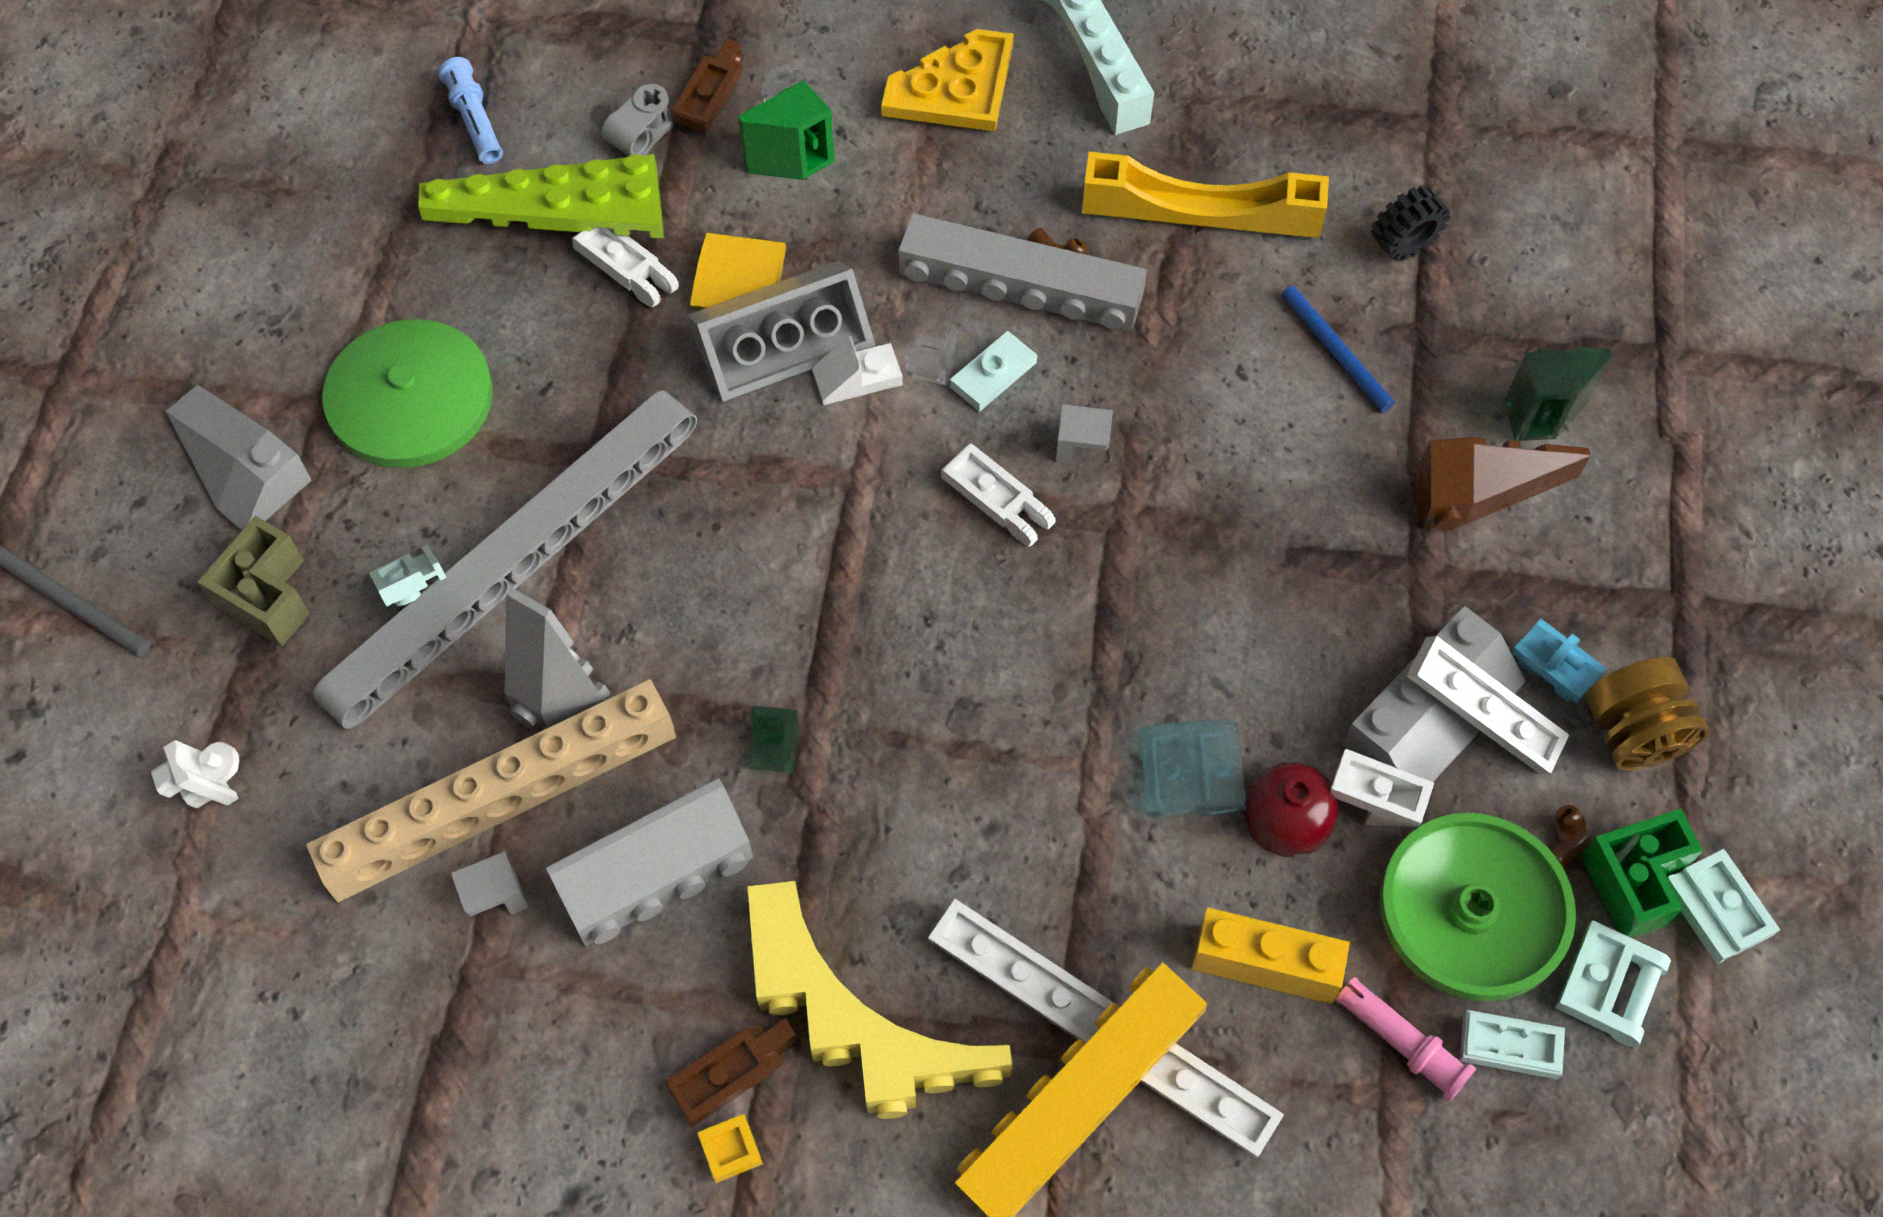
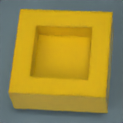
[697,1114,763,1183]

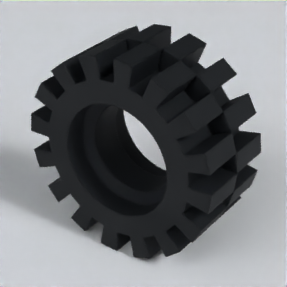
[1371,185,1451,261]

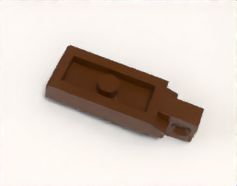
[670,38,743,134]
[664,1019,799,1128]

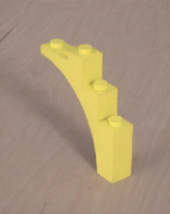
[747,881,1012,1119]

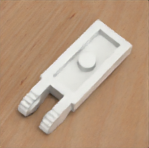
[572,227,679,308]
[941,443,1056,547]

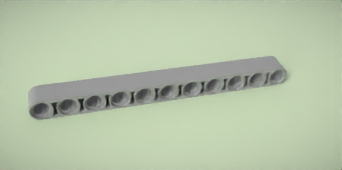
[313,390,697,729]

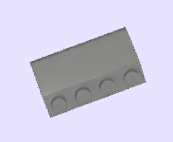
[687,260,876,402]
[1342,606,1526,782]
[546,778,753,947]

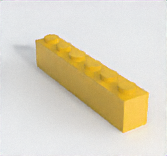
[955,962,1207,1217]

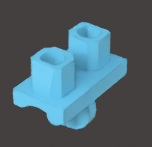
[1511,619,1607,704]

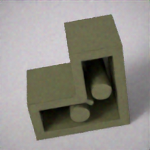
[197,516,310,647]

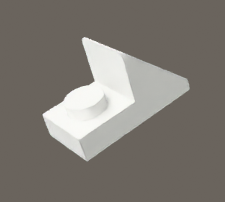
[812,336,903,405]
[1330,749,1434,826]

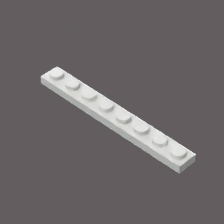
[928,899,1284,1159]

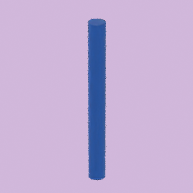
[1282,285,1395,413]

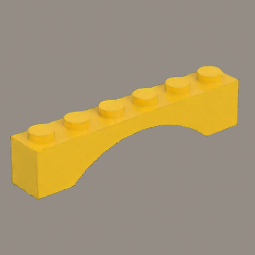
[1082,152,1329,238]

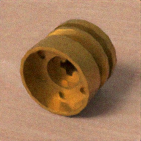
[1584,657,1710,771]

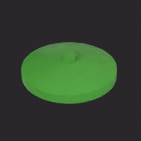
[322,319,493,468]
[1380,813,1576,1001]

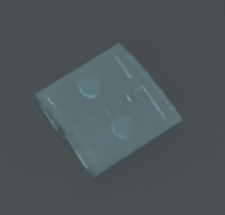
[1140,721,1246,818]

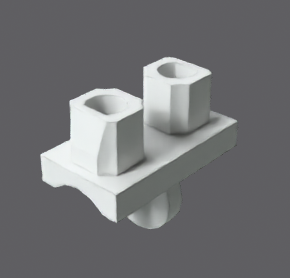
[151,740,239,808]

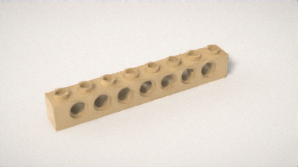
[306,679,676,902]

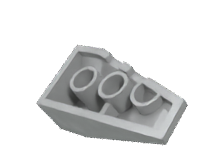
[504,588,612,730]

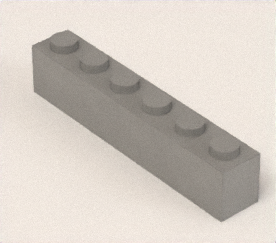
[898,213,1147,332]

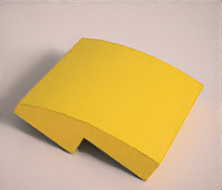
[690,233,786,310]

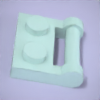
[1555,920,1671,1047]

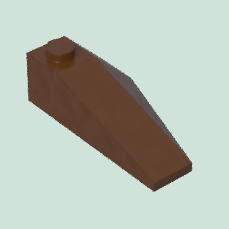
[1411,437,1591,531]

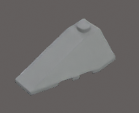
[166,384,312,531]

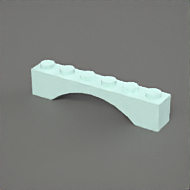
[1040,0,1154,135]

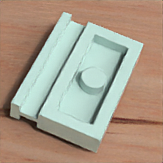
[369,545,446,607]
[1667,849,1780,964]

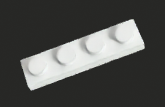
[1407,636,1569,774]

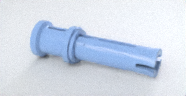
[438,57,503,164]

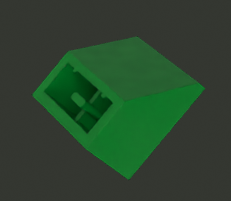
[738,80,835,180]

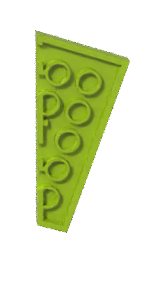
[419,154,664,239]

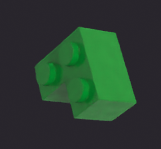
[1580,808,1703,938]

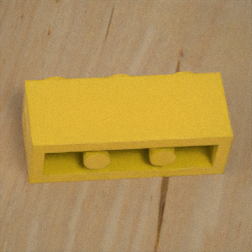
[1191,907,1350,1004]

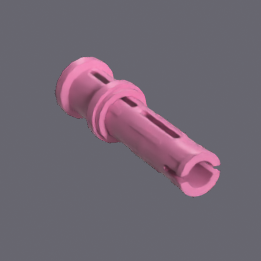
[1336,977,1477,1103]

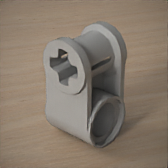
[601,84,674,156]

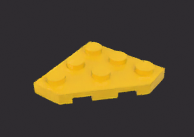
[881,29,1014,132]

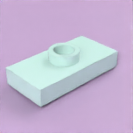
[950,331,1037,412]
[1460,1010,1565,1080]

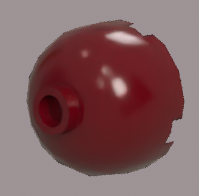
[1244,762,1338,857]

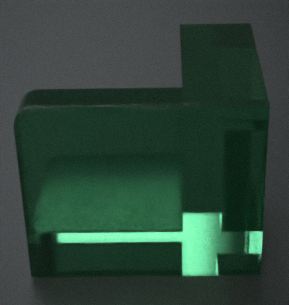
[748,706,801,774]

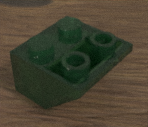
[1505,347,1612,441]

